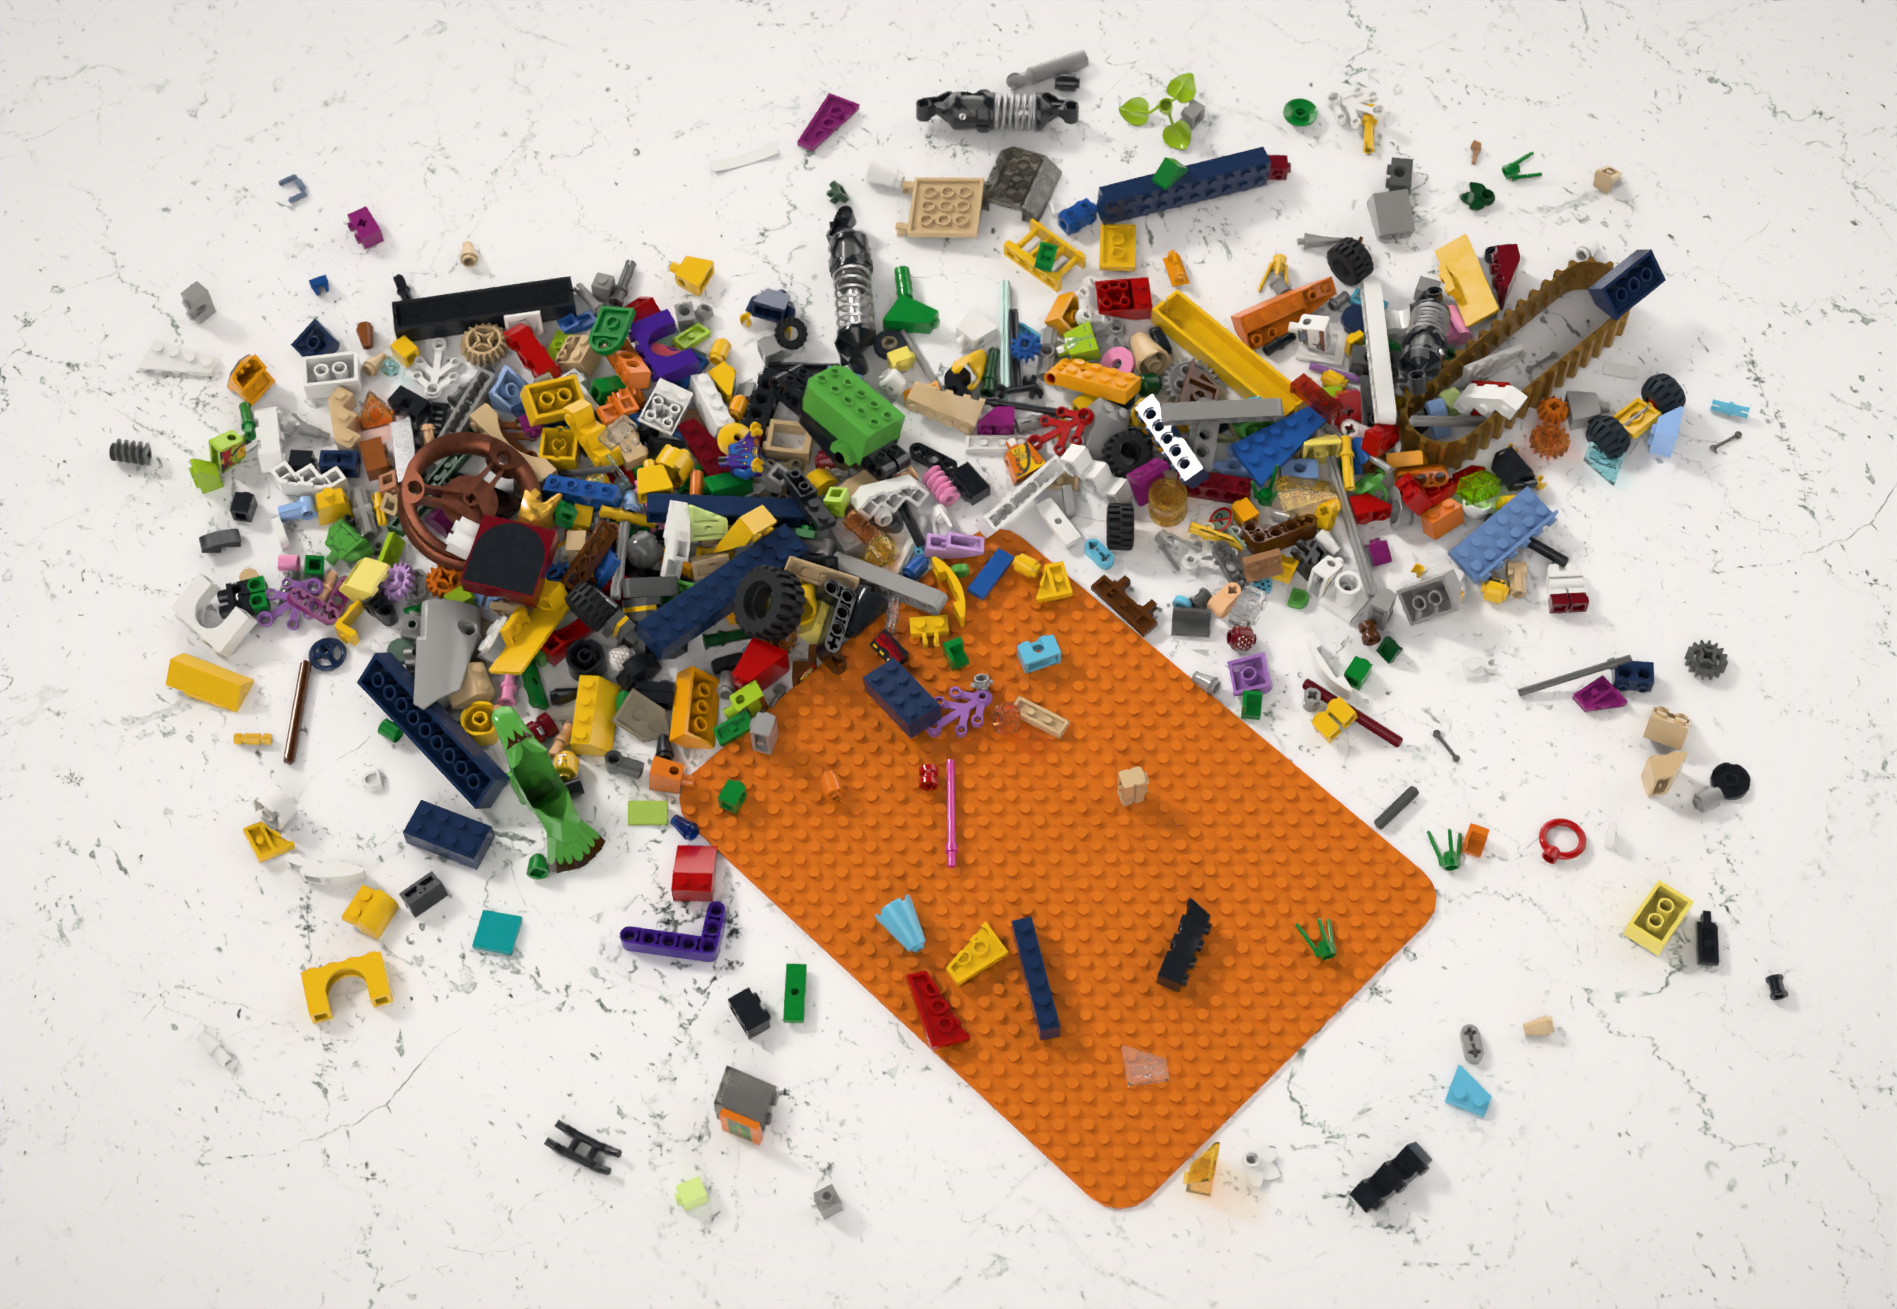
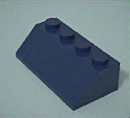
[1588,249,1666,320]

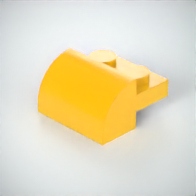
[341,884,399,940]

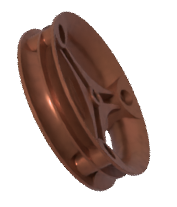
[397,432,542,572]

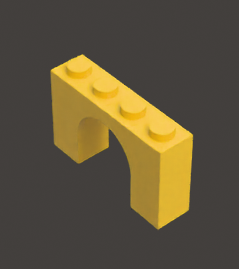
[300,951,393,1024]

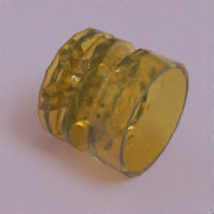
[1148,478,1188,528]

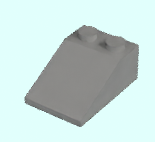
[1084,397,1130,462]

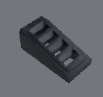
[427,402,452,439]

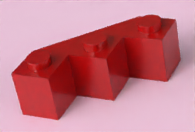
[502,323,562,379]

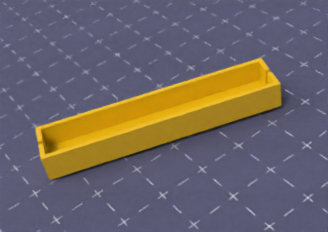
[1151,289,1309,423]

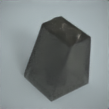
[714,1066,779,1132]

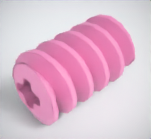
[922,465,960,507]

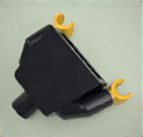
[1487,443,1547,492]

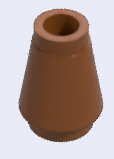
[356,321,374,350]

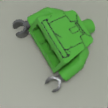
[325,514,382,566]

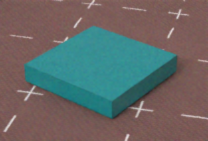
[472,910,523,955]

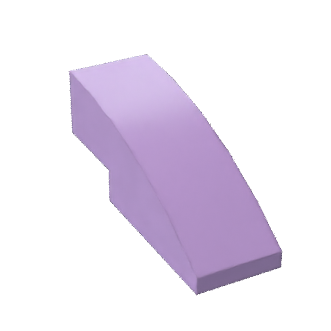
[924,531,984,559]

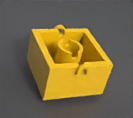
[538,426,581,471]

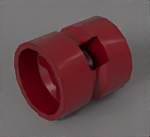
[525,712,559,744]

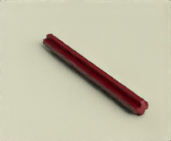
[1302,679,1403,747]

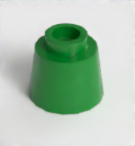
[526,853,549,880]

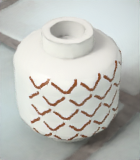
[607,644,636,673]

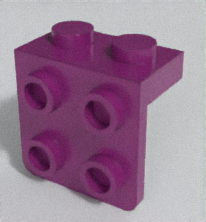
[1126,458,1170,507]

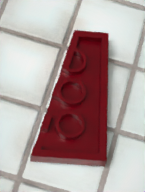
[677,418,730,477]

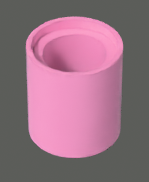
[278,555,300,572]

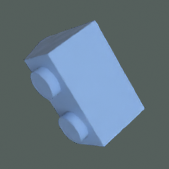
[1647,406,1684,458]

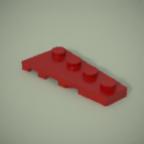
[1424,465,1487,507]

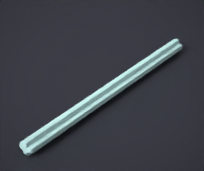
[1000,280,1010,401]

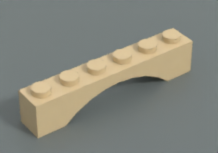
[469,403,558,492]

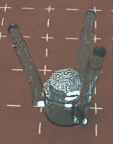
[593,454,633,496]

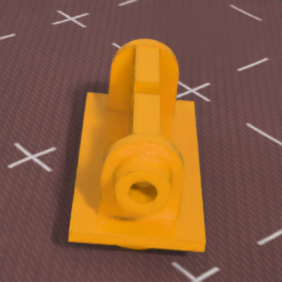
[1163,250,1190,287]

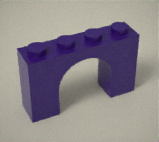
[627,309,700,383]

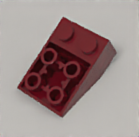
[1489,244,1520,310]

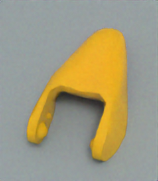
[951,349,988,391]

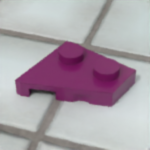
[1572,675,1628,712]

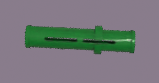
[239,401,256,441]

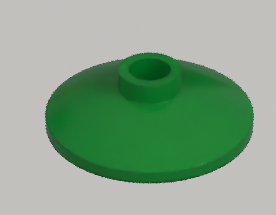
[1283,98,1318,127]

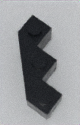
[1349,1141,1433,1213]

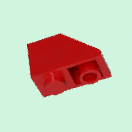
[1349,493,1392,525]

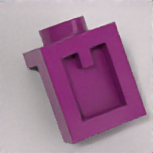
[518,414,543,439]

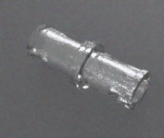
[885,596,901,635]

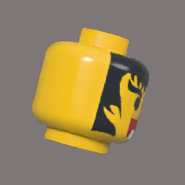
[1480,577,1510,604]

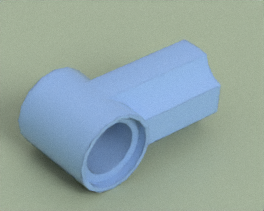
[278,495,317,523]

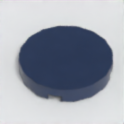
[1340,304,1365,336]

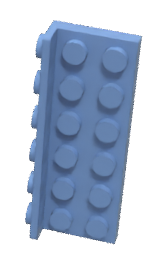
[1447,486,1559,584]

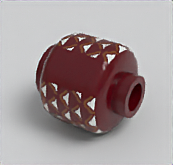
[1226,626,1257,651]

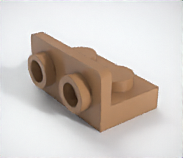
[1242,548,1284,583]

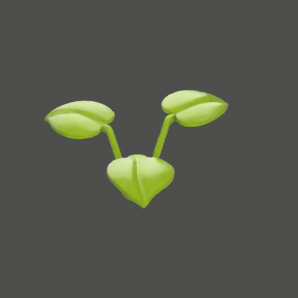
[1118,73,1196,151]

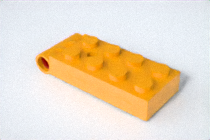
[1044,358,1141,405]

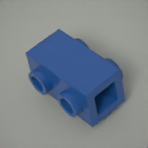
[1058,198,1097,236]

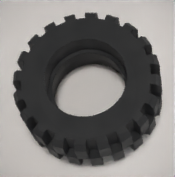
[733,565,806,642]

